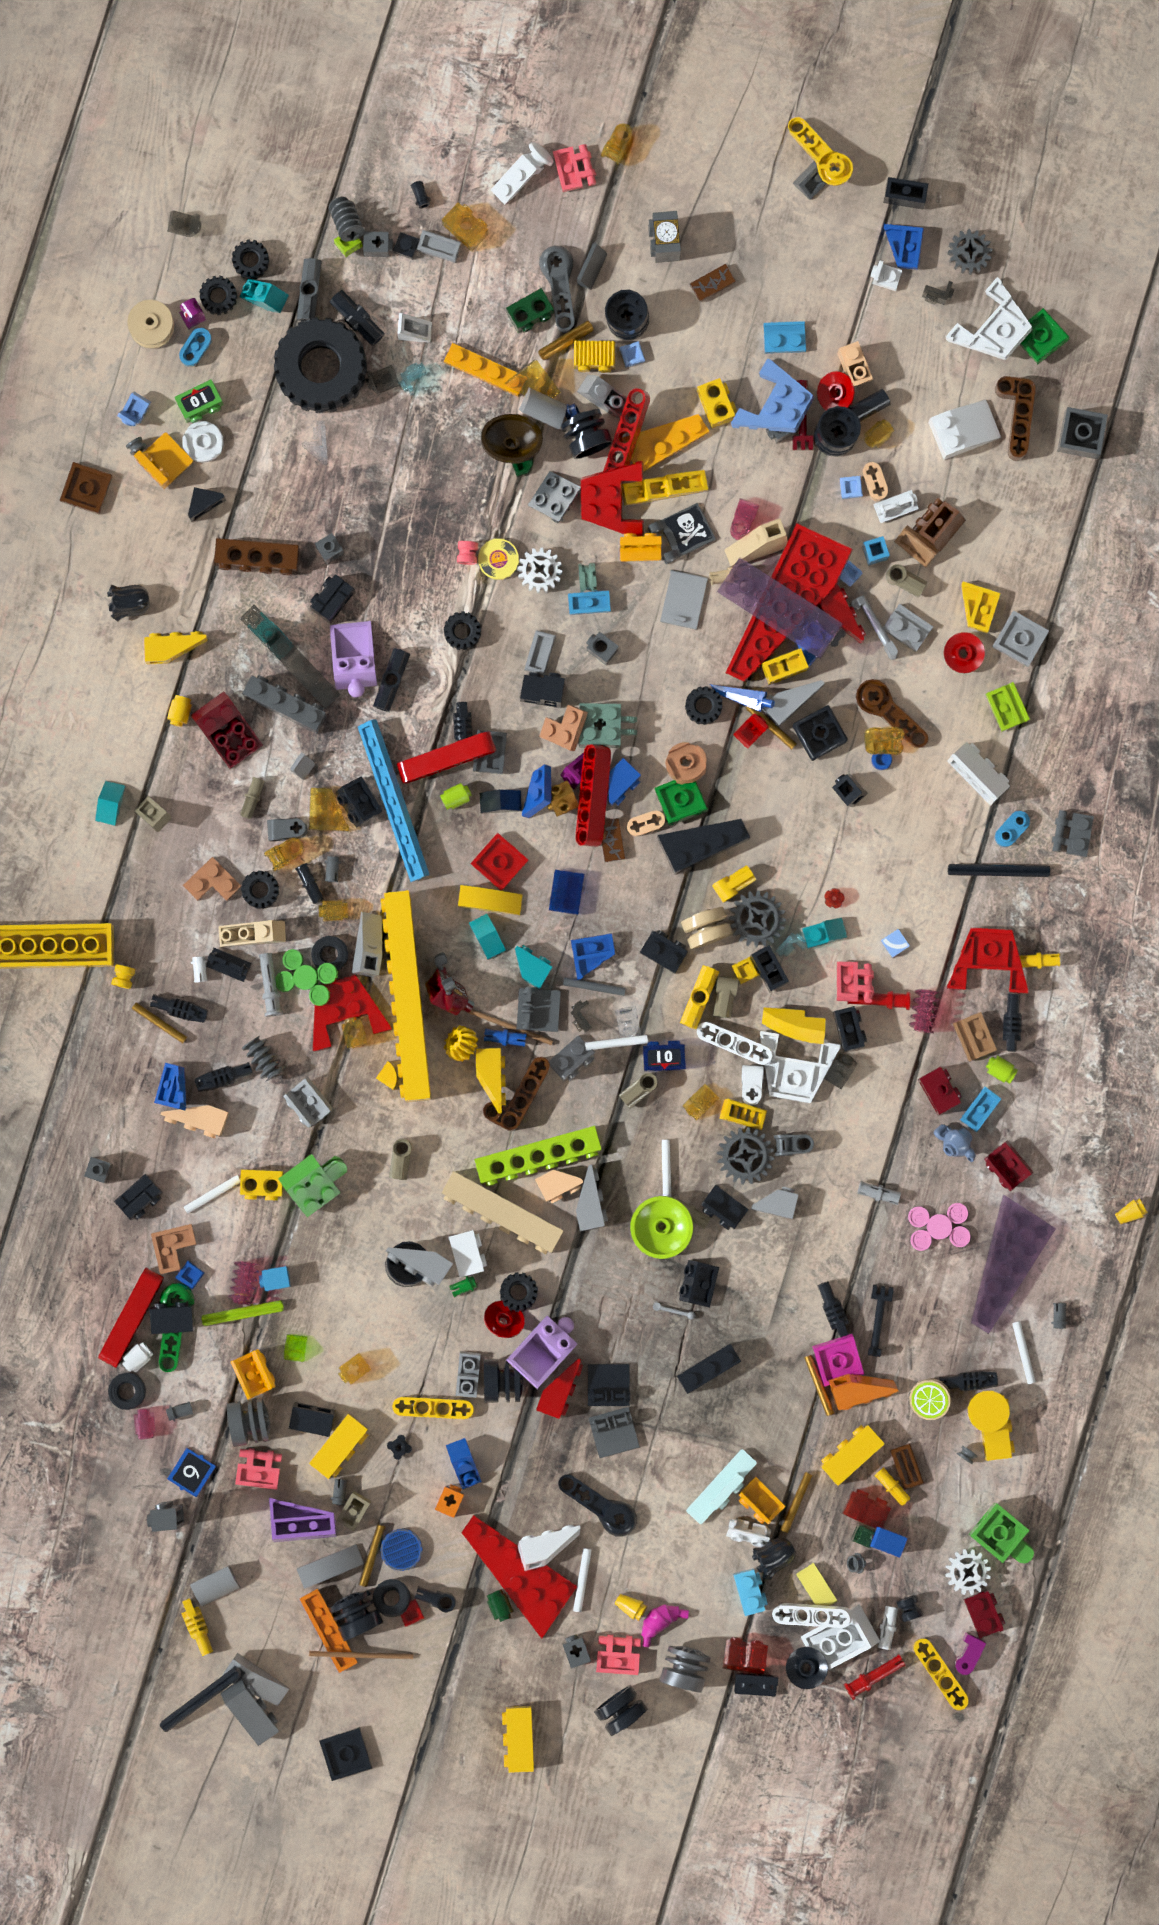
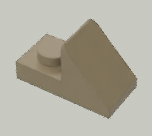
[135,796,172,832]
[336,1491,371,1531]

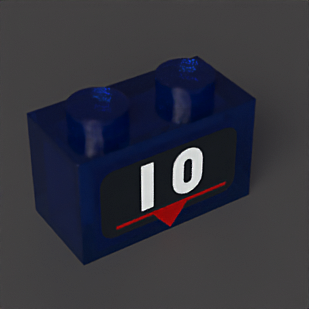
[643,1041,686,1072]

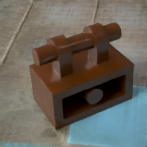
[912,498,966,552]

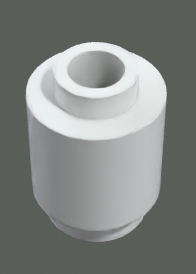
[122,1342,153,1372]

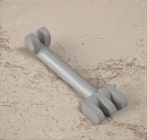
[851,595,898,660]

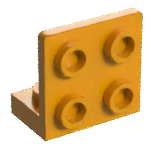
[134,432,193,489]

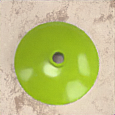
[630,1196,693,1259]

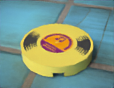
[478,539,519,580]

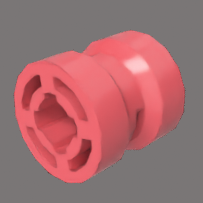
[457,541,478,565]

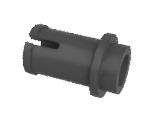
[324,856,341,882]
[1051,1303,1068,1329]
[166,1401,193,1422]
[331,1479,348,1505]

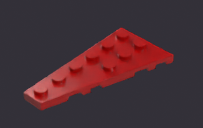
[461,1515,577,1639]

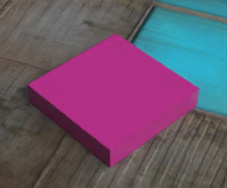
[812,1334,864,1387]

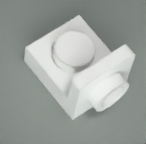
[870,260,902,291]

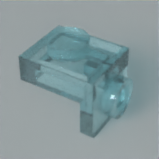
[399,363,426,396]

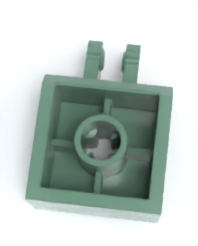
[579,703,637,748]

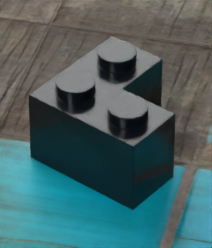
[520,672,565,708]

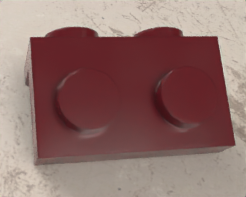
[984,1140,1034,1191]

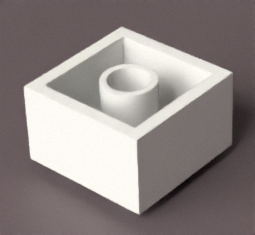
[449,1230,487,1278]

